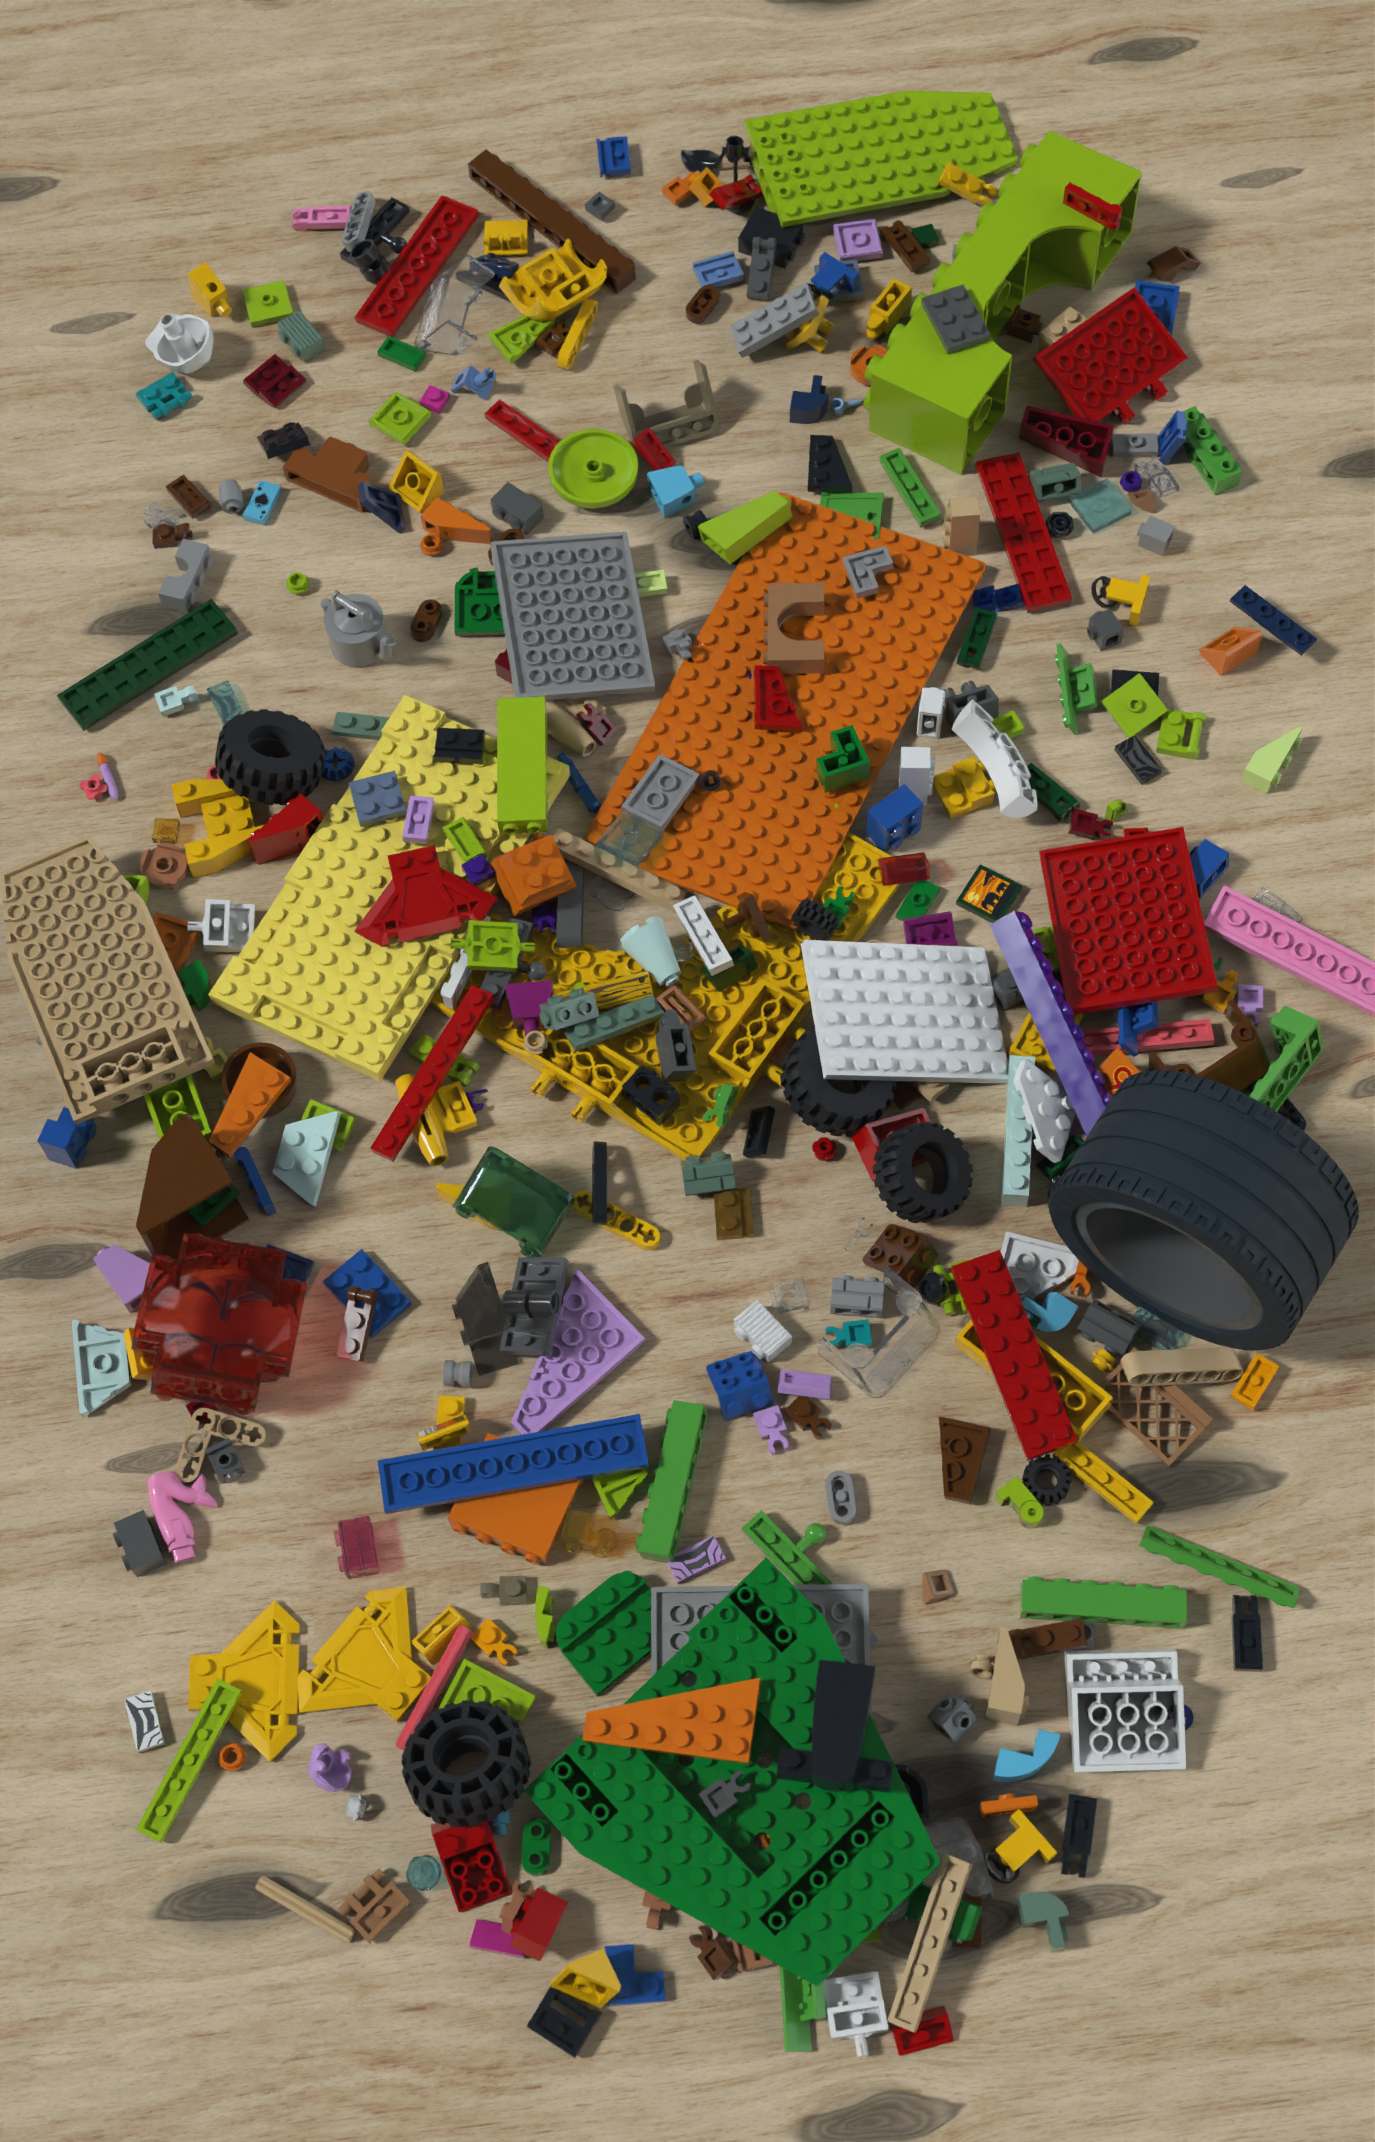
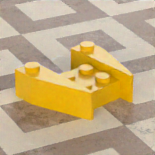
[171,779,264,878]

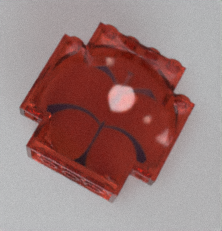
[131,1233,307,1415]

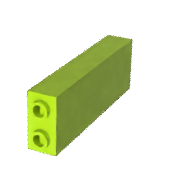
[497,696,548,835]

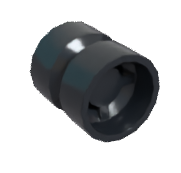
[350,239,389,282]

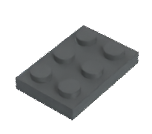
[921,285,990,354]

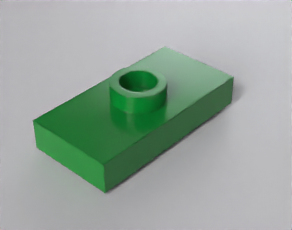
[895,878,940,921]

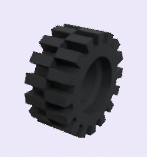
[791,899,839,941]
[1022,1454,1072,1506]

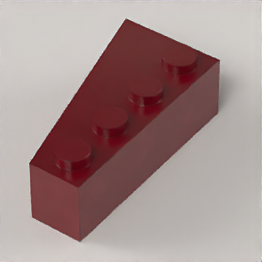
[1019,405,1114,478]

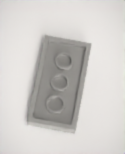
[731,283,819,358]

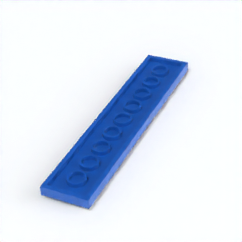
[378,1414,649,1514]

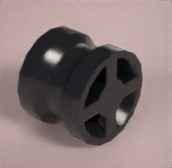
[683,510,707,538]

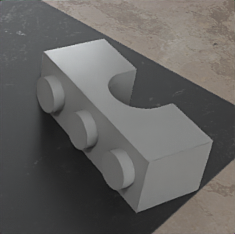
[158,539,213,613]

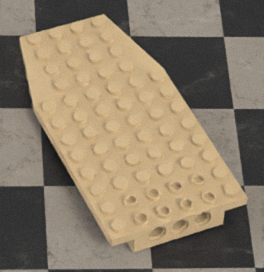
[0,834,215,1125]

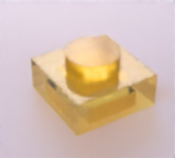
[152,818,180,844]

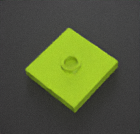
[242,280,293,328]
[369,391,431,446]
[1101,673,1168,738]

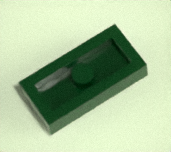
[186,1184,240,1228]

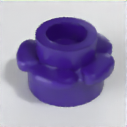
[1120,471,1142,492]

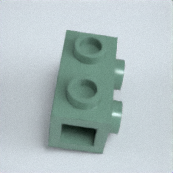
[540,988,599,1030]

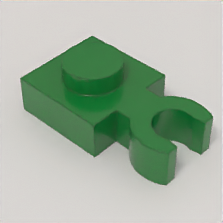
[823,886,854,930]

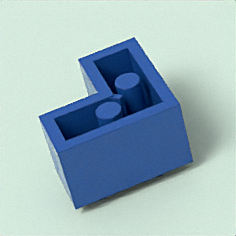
[37,1107,97,1169]

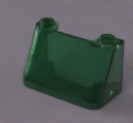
[452,1146,575,1258]

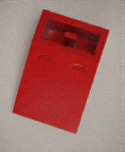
[248,794,323,865]
[430,1820,512,1912]

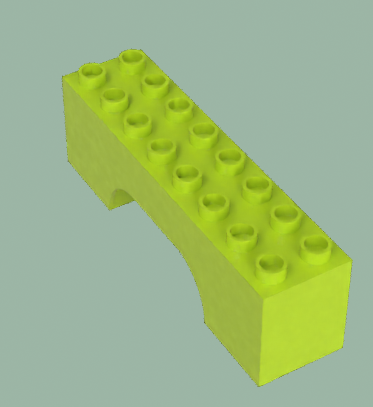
[863,130,1142,475]

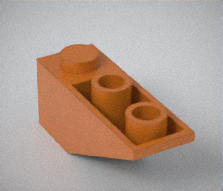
[421,497,493,544]

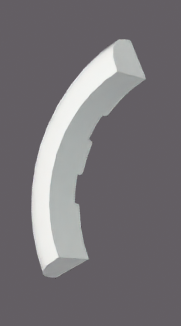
[952,699,1037,818]

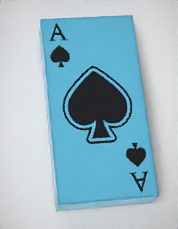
[243,480,282,525]

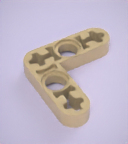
[175,1408,266,1482]

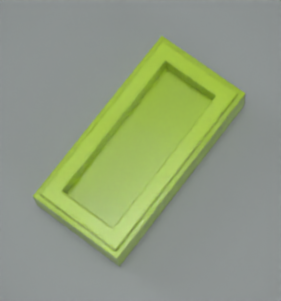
[442,817,487,863]

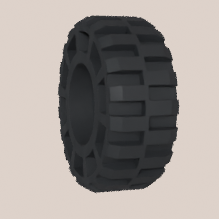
[215,709,325,805]
[780,1025,897,1136]
[401,1700,531,1828]

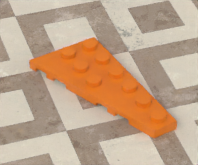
[582,1678,761,1764]

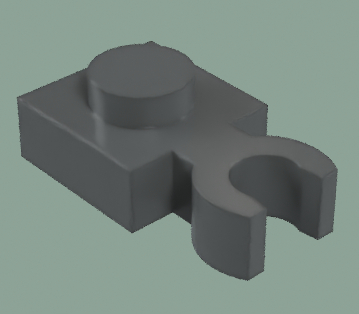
[699,1770,752,1819]

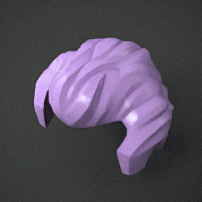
[308,1743,352,1792]

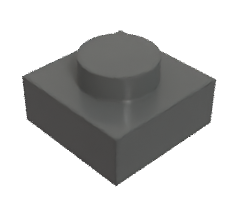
[585,192,615,220]

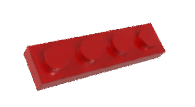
[485,399,560,462]

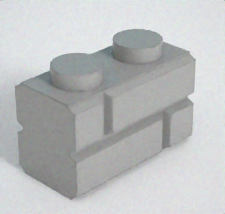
[830,1275,884,1318]

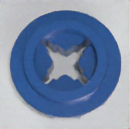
[321,746,355,781]

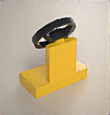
[1091,574,1150,626]
[983,1809,1057,1884]

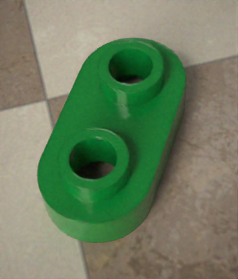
[521,1818,551,1876]

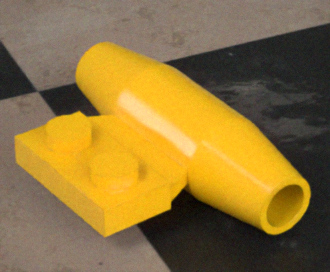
[395,1074,478,1167]

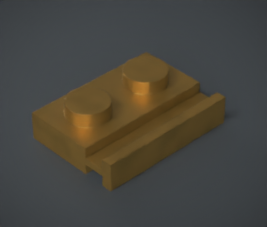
[713,1187,754,1240]

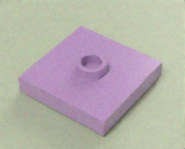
[833,219,883,262]

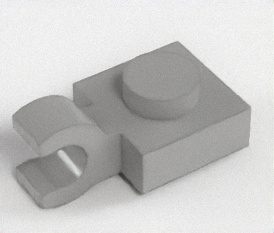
[662,629,693,660]

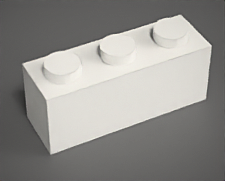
[898,747,935,805]

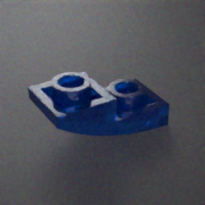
[972,584,1024,612]

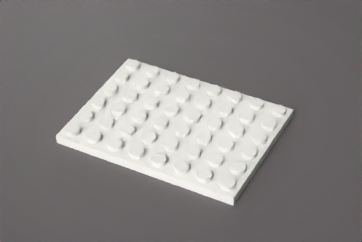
[801,940,1008,1084]

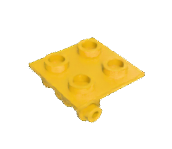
[483,220,528,256]

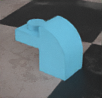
[1019,1292,1079,1332]

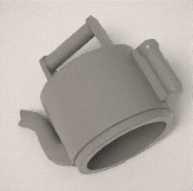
[320,590,395,668]

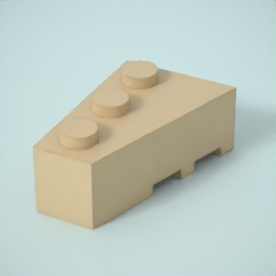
[942,496,980,556]

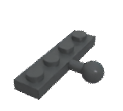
[480,918,547,1010]

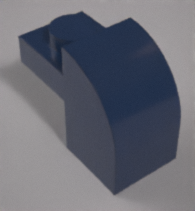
[790,375,828,424]

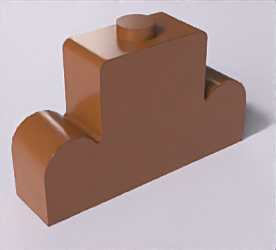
[283,437,372,513]

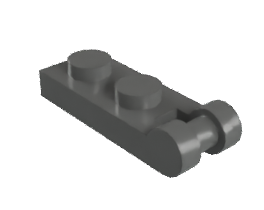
[746,237,777,300]

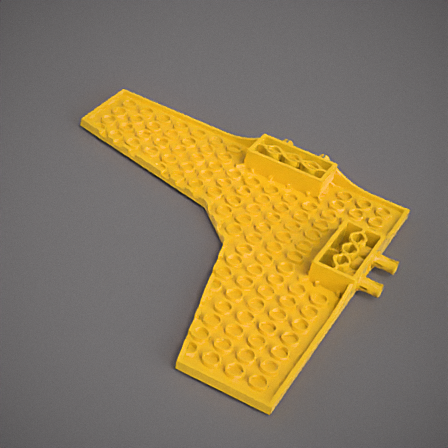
[429,832,903,1160]

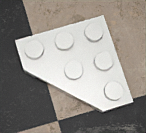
[1013,1059,1076,1163]
[1001,1231,1079,1300]

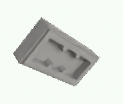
[1112,434,1158,457]

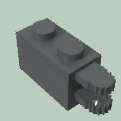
[655,1009,696,1082]

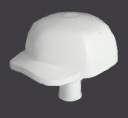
[145,314,214,374]

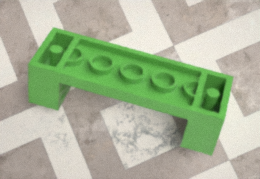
[1250,1005,1324,1112]

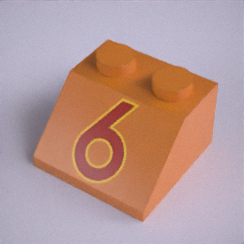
[1097,1048,1140,1097]

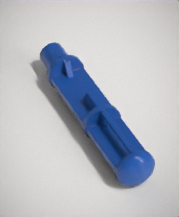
[557,753,601,813]

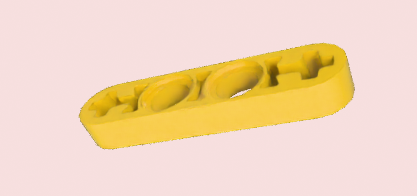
[557,298,598,370]
[572,1190,660,1251]

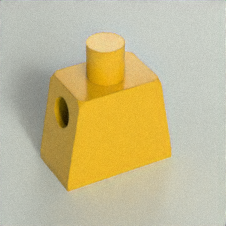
[188,262,232,318]

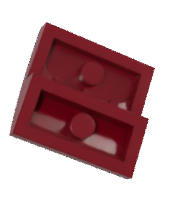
[243,354,306,408]

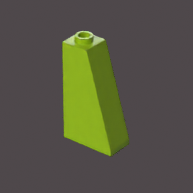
[698,491,792,564]

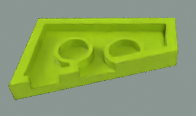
[488,315,556,365]
[439,1659,537,1722]

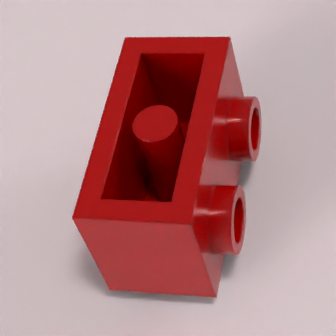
[509,1887,568,1962]

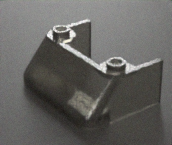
[452,1262,519,1376]

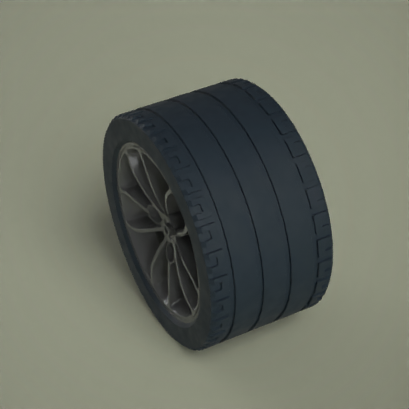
[1048,1070,1359,1351]

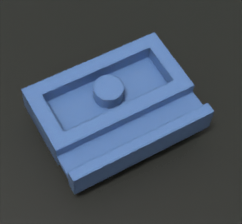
[693,251,744,288]

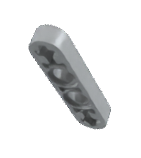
[342,191,376,252]

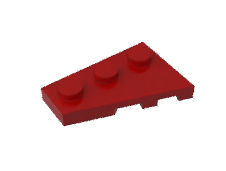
[754,665,803,732]

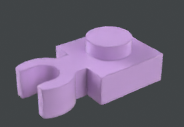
[1237,984,1263,1028]
[753,1405,788,1455]

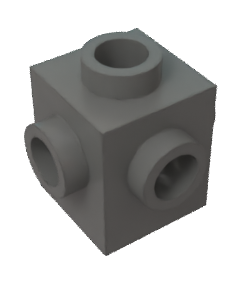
[927,1693,978,1743]

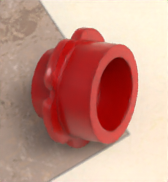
[812,1137,837,1161]

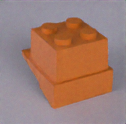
[489,835,577,916]

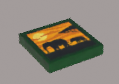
[956,864,1022,923]

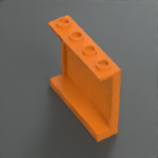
[447,1433,585,1565]

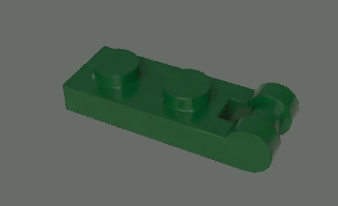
[957,607,998,670]
[1027,763,1080,822]

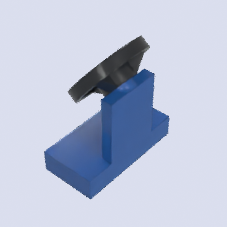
[808,252,859,303]

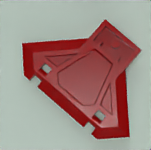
[354,845,498,947]

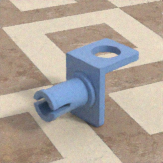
[451,365,496,400]

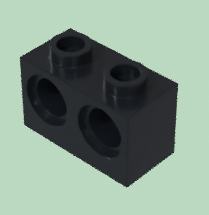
[622,1065,680,1126]

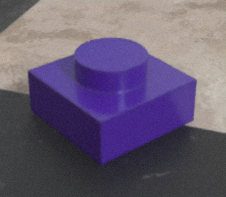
[461,854,495,886]

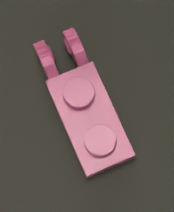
[292,206,351,231]

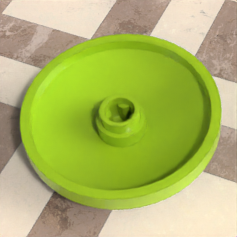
[548,429,638,508]

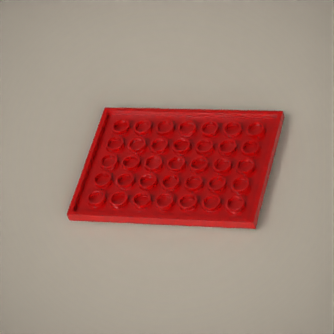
[1039,827,1218,1015]

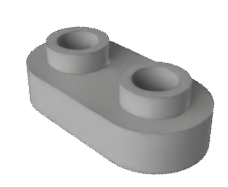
[826,1470,856,1525]

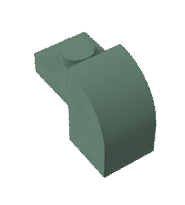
[1016,1892,1070,1953]

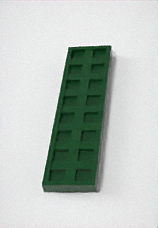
[57,598,238,731]

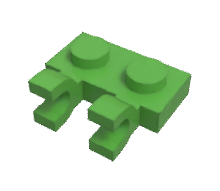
[702,1082,740,1128]

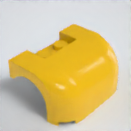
[499,238,607,321]

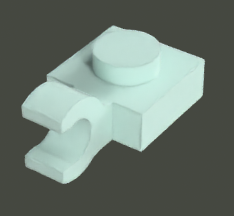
[154,685,199,717]

